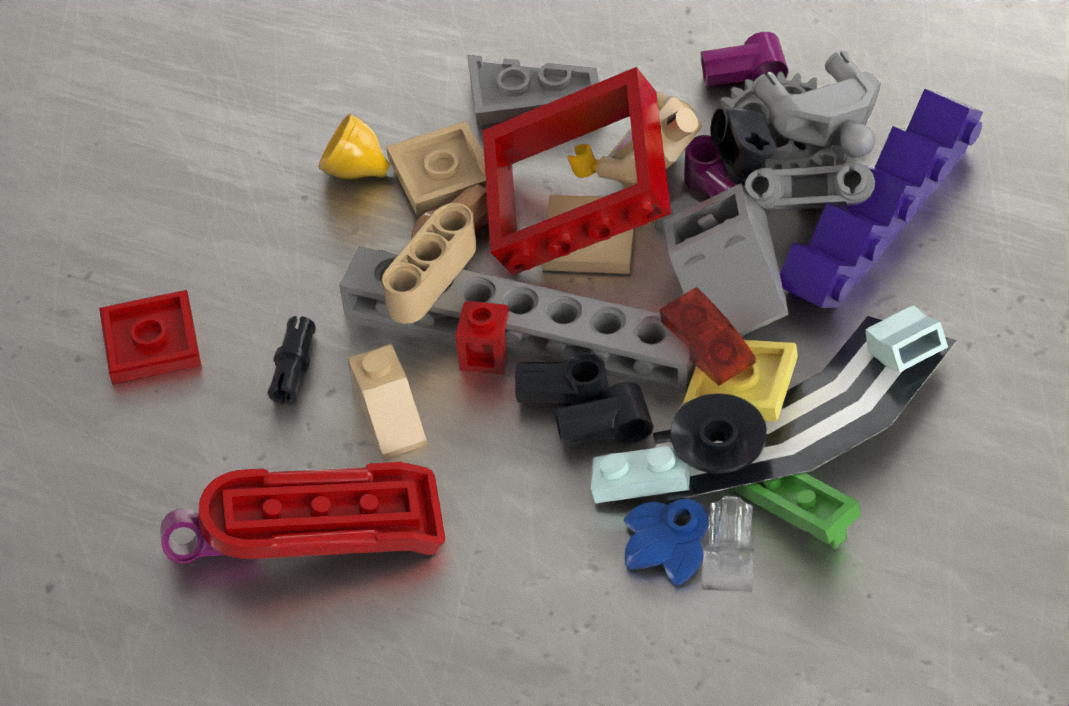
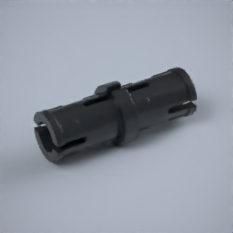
[268,316,316,405]

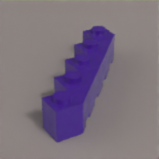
[780,88,983,308]

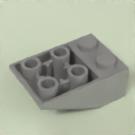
[662,183,789,345]

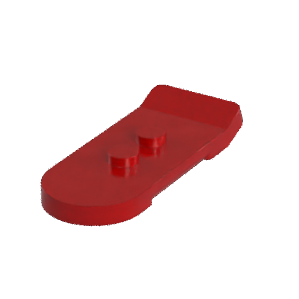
[198,462,445,559]

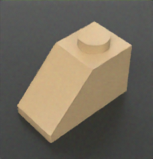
[347,344,427,460]

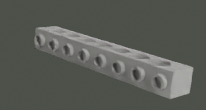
[339,246,703,393]

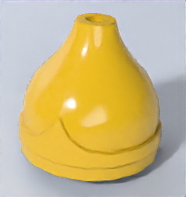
[318,113,390,180]

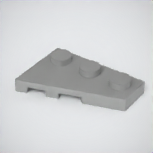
[467,55,599,125]

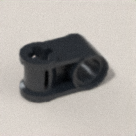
[710,106,776,186]

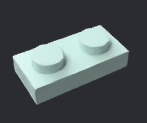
[591,445,690,504]

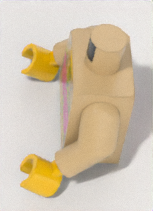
[567,92,702,188]

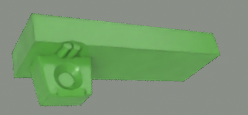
[728,472,861,549]

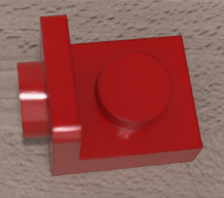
[455,301,509,375]

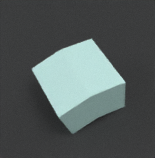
[865,305,948,372]

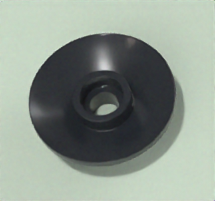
[670,393,767,474]

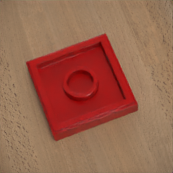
[99,290,202,385]

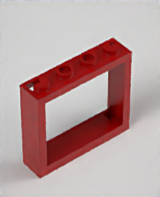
[483,67,671,276]

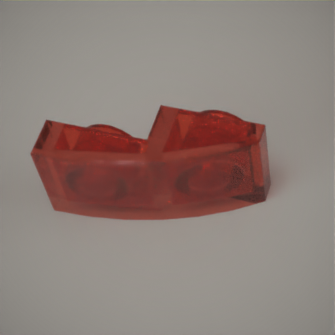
[659,287,756,386]

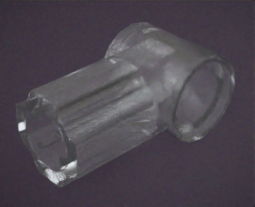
[702,496,754,592]

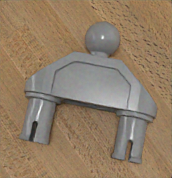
[752,51,881,157]
[744,162,875,210]

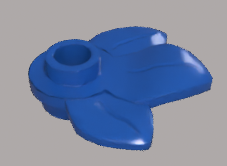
[624,499,709,586]

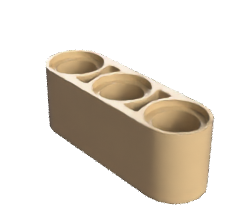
[382,203,476,324]

